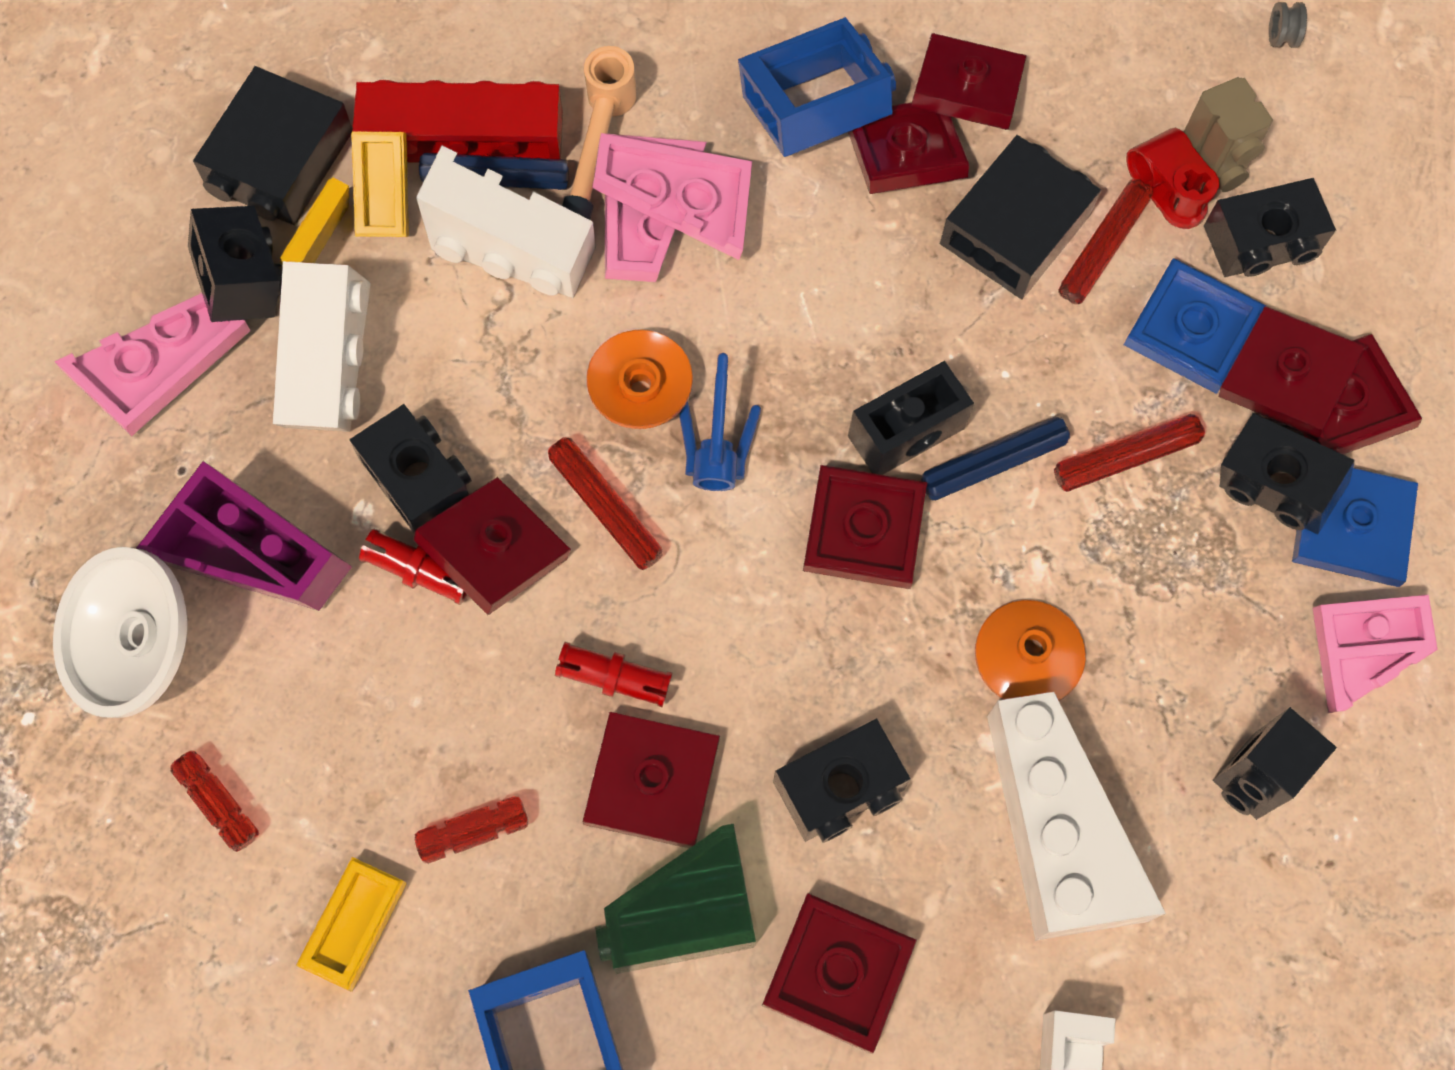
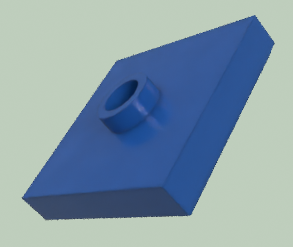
[1123,258,1266,394]
[1292,468,1418,587]

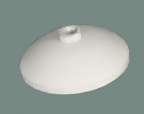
[53,547,188,718]

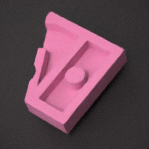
[1312,595,1438,713]

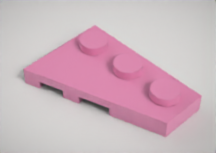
[592,133,752,260]
[605,134,707,282]
[54,293,251,436]

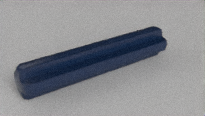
[419,153,569,190]
[921,416,1070,501]

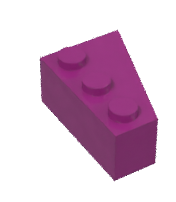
[136,461,352,611]

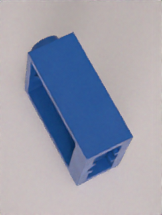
[738,17,896,157]
[468,950,623,1070]

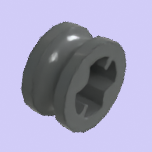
[1268,2,1307,48]

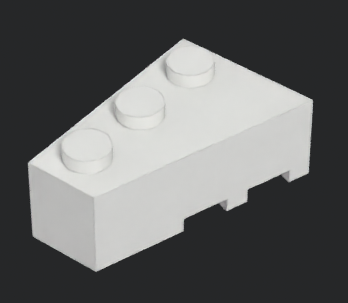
[416,145,596,298]
[273,261,371,432]

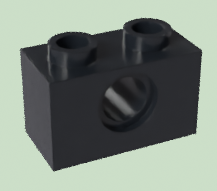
[1204,178,1336,278]
[188,206,283,322]
[848,361,974,475]
[349,404,472,534]
[1219,413,1355,535]
[1213,707,1337,820]
[773,718,911,843]

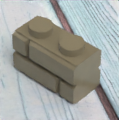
[1184,77,1273,192]

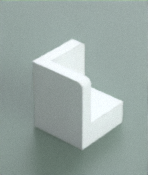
[1040,1010,1115,1070]

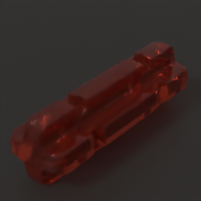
[170,750,259,852]
[415,796,528,864]

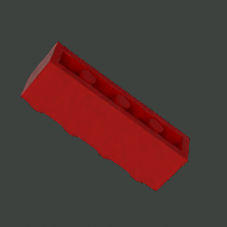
[352,80,563,163]

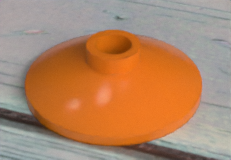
[587,330,693,429]
[975,600,1086,701]

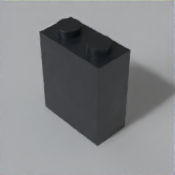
[193,66,353,226]
[939,135,1101,300]

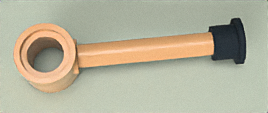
[562,46,637,227]

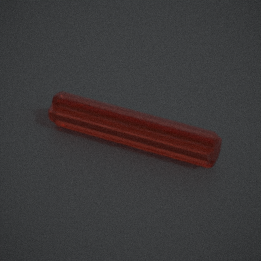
[1058,178,1153,305]
[1054,414,1205,492]
[548,437,663,570]

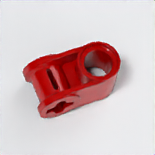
[1126,127,1219,229]

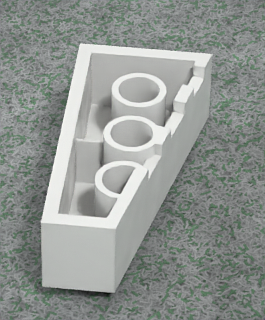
[987,692,1166,941]

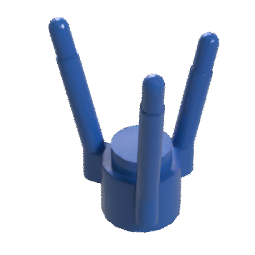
[679,353,761,491]

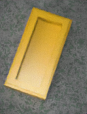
[351,132,409,237]
[280,177,349,267]
[296,857,407,992]

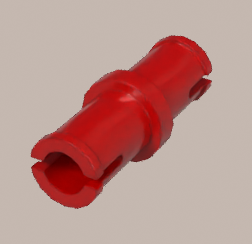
[359,528,467,605]
[555,642,672,707]

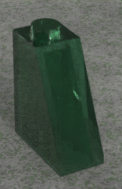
[595,823,756,974]

